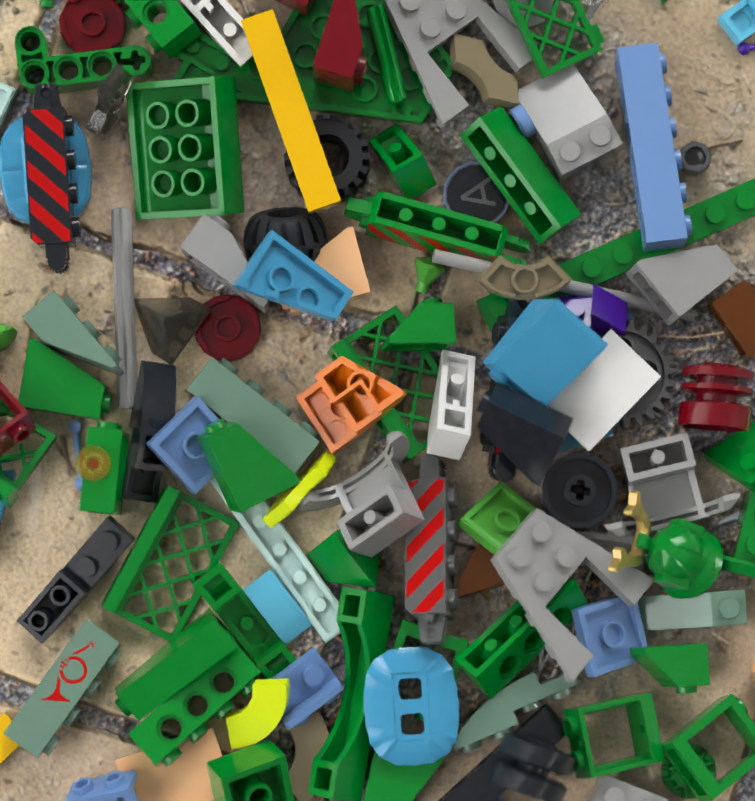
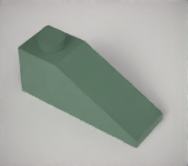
[638,589,748,631]

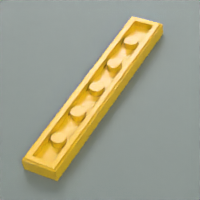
[241,9,342,214]

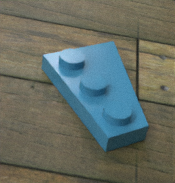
[232,230,354,322]

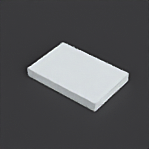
[547,329,661,452]

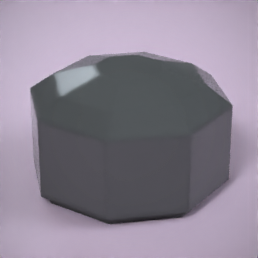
[680,141,712,176]

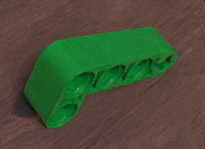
[15,26,154,96]

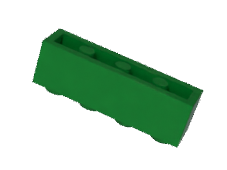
[459,106,582,244]

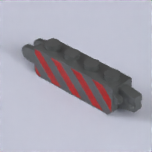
[405,453,459,645]

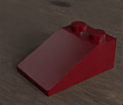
[313,0,367,93]

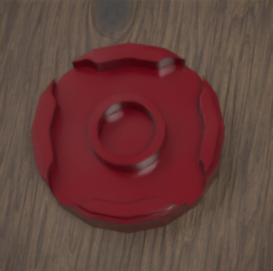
[59,0,127,53]
[193,294,262,362]

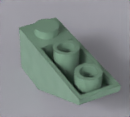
[22,290,124,376]

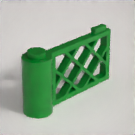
[505,0,605,79]

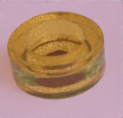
[75,445,111,481]

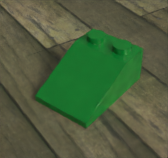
[206,739,294,801]

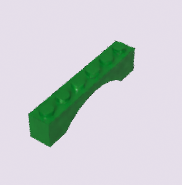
[308,586,395,801]

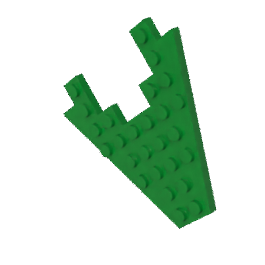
[162,0,454,125]

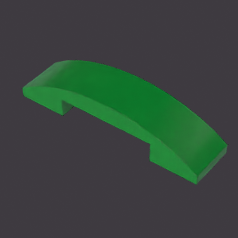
[193,562,297,679]

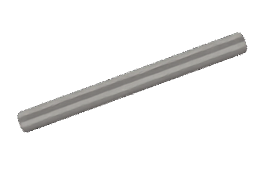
[111,207,137,409]

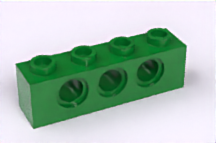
[116,0,202,59]
[455,577,589,699]
[128,646,262,767]

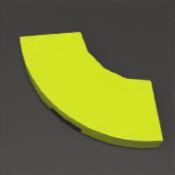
[262,450,336,527]
[226,678,290,749]

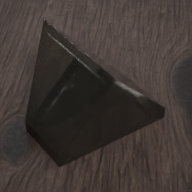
[134,297,211,366]

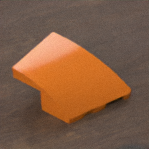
[295,356,407,454]

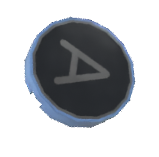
[443,162,509,223]

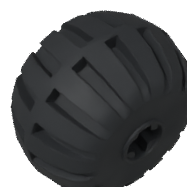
[243,207,328,261]

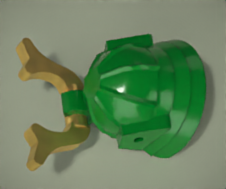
[608,491,723,599]

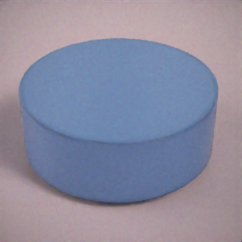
[508,104,536,139]

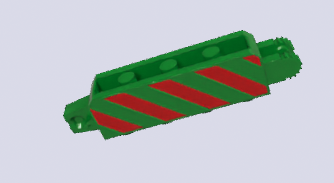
[344,192,532,265]

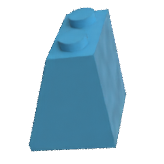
[483,299,608,405]

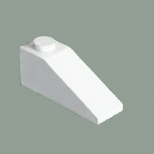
[177,0,253,67]
[426,350,476,460]

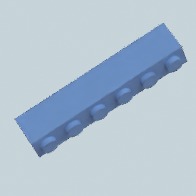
[614,43,692,252]

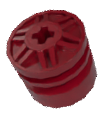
[678,363,755,432]

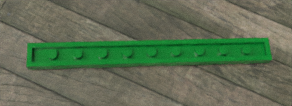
[476,178,755,333]

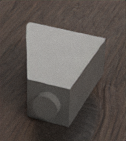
[626,244,738,326]

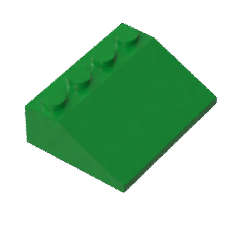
[125,76,245,220]

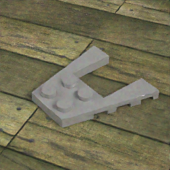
[382,0,544,128]
[490,509,654,682]

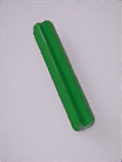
[367,5,407,105]

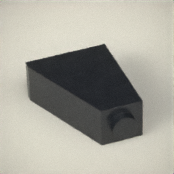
[476,382,573,486]

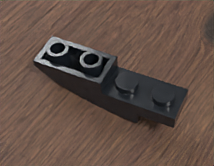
[120,360,176,503]
[17,515,136,644]

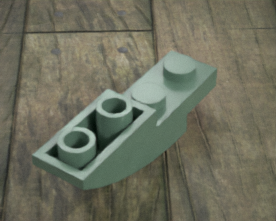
[453,671,577,753]

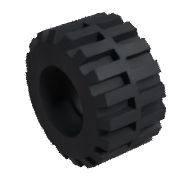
[284,115,370,204]

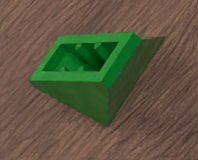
[307,528,380,588]

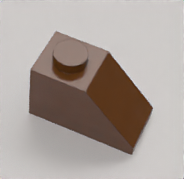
[706,280,755,362]
[455,543,505,599]

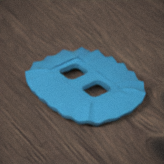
[0,117,92,224]
[364,647,459,766]

